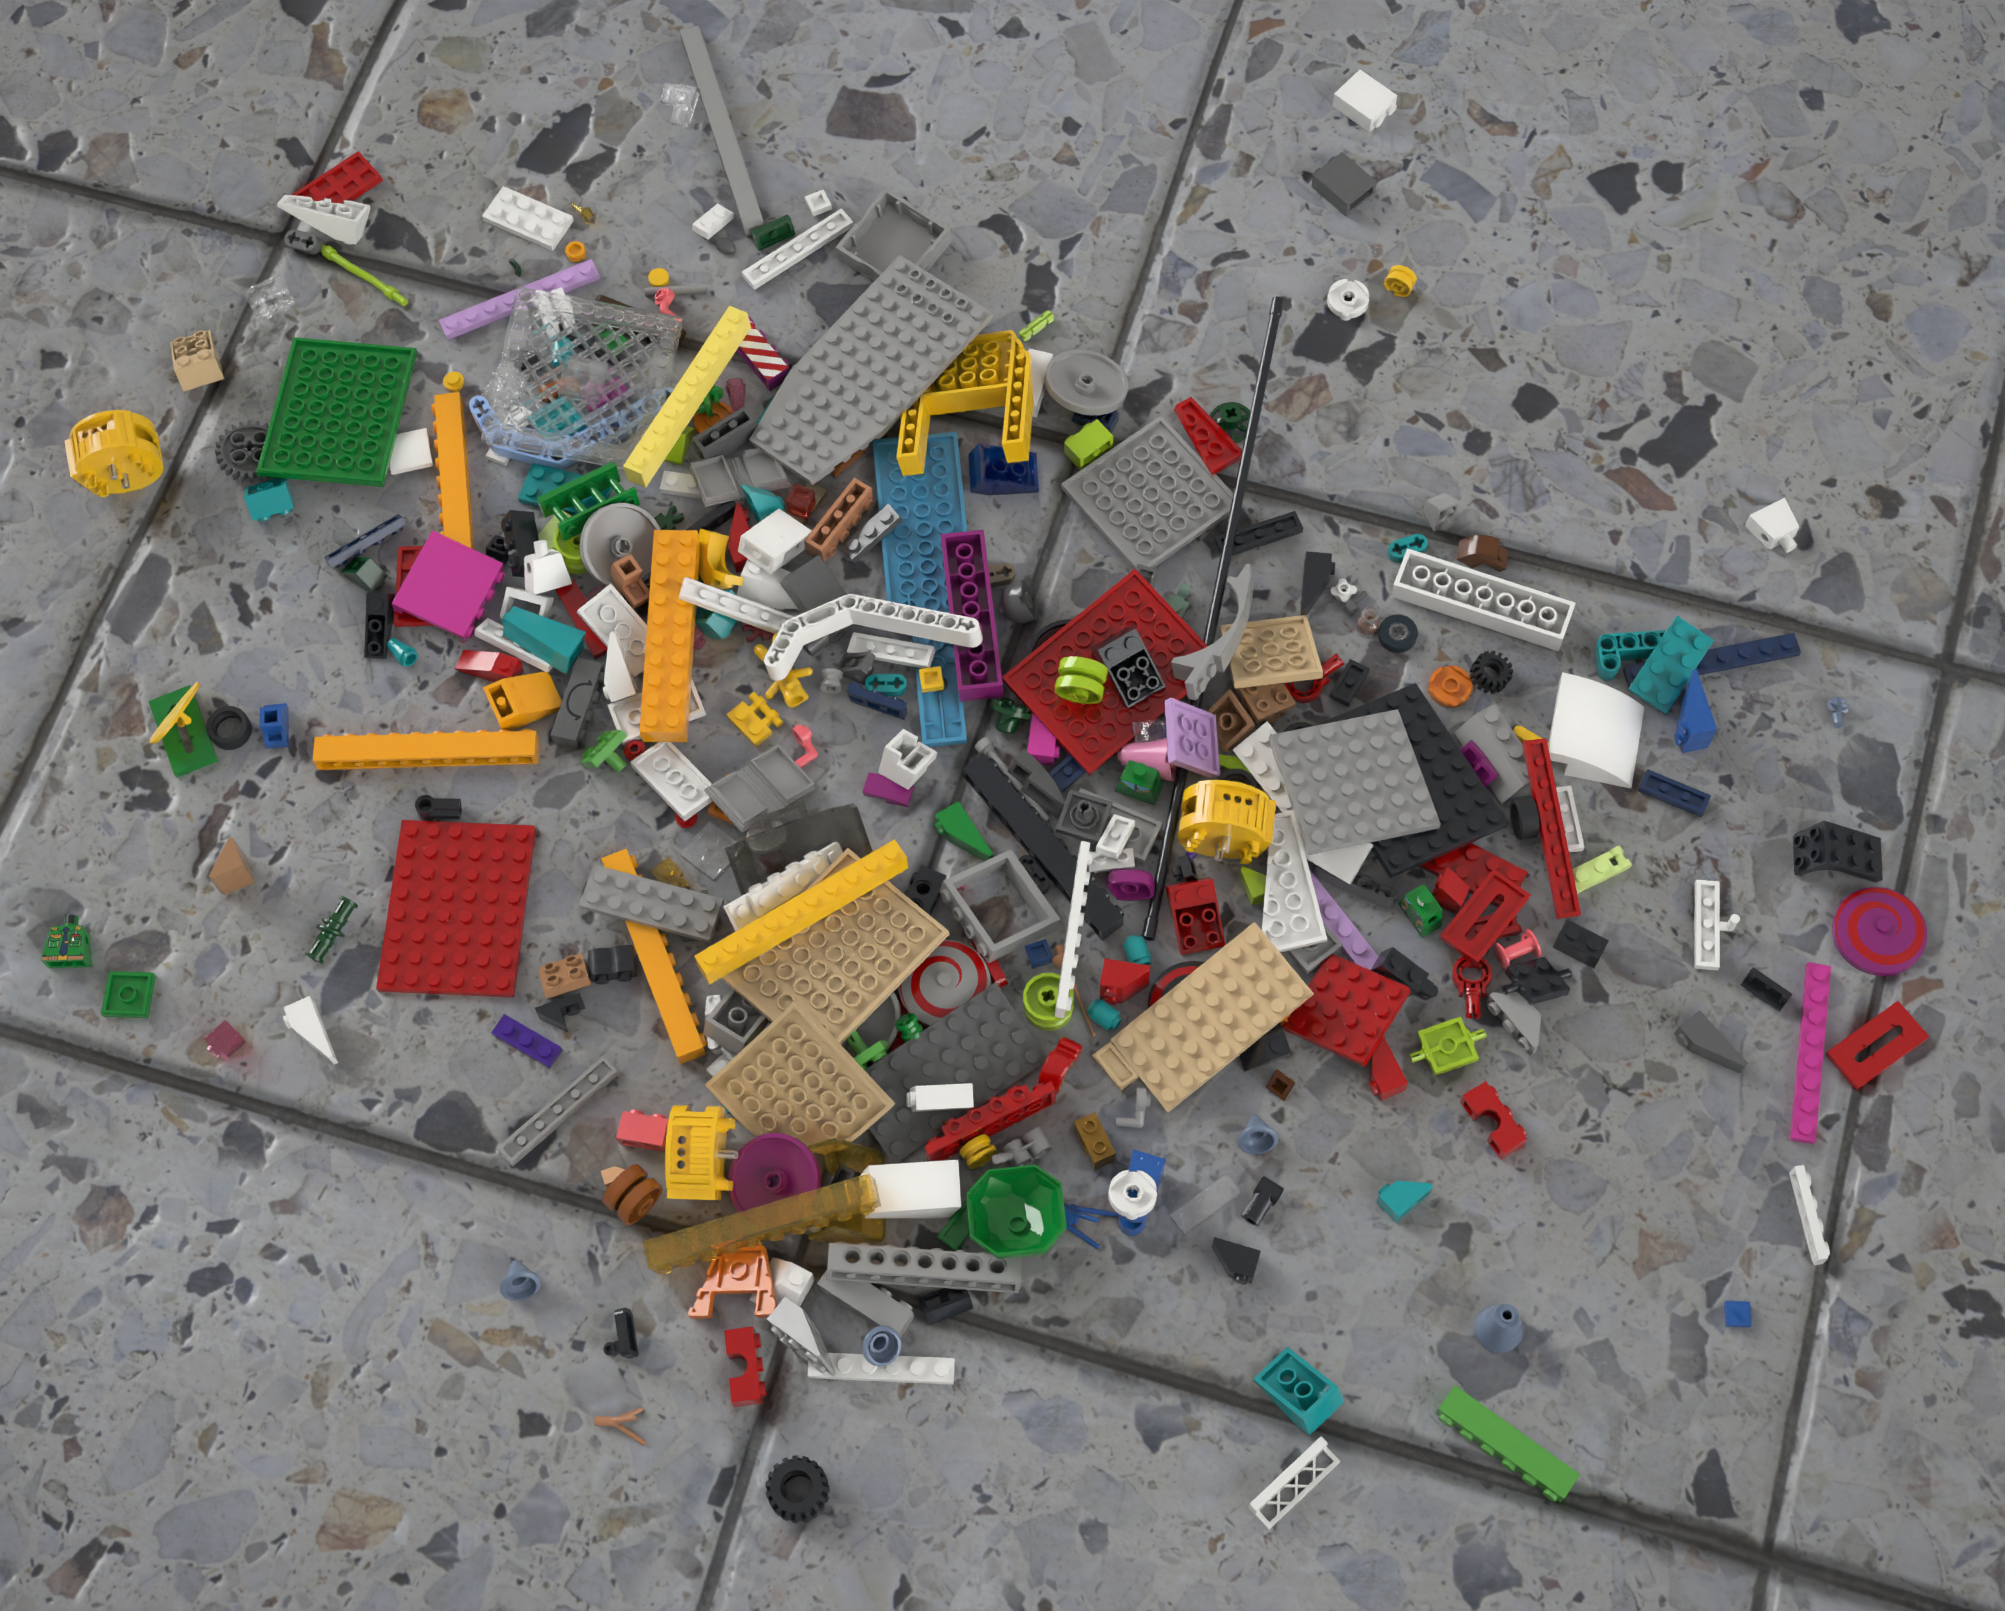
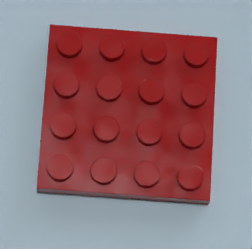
[1283,954,1411,1067]

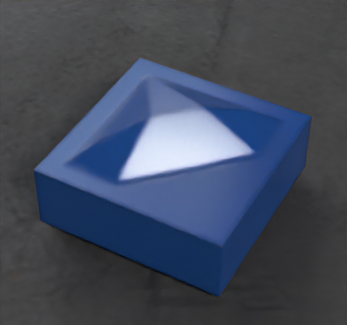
[1724,1301,1752,1328]

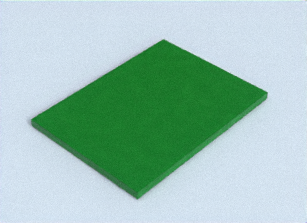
[256,337,417,487]

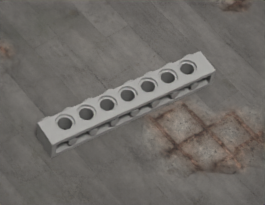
[826,1241,1022,1293]

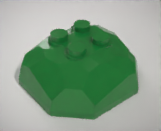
[966,1165,1067,1259]

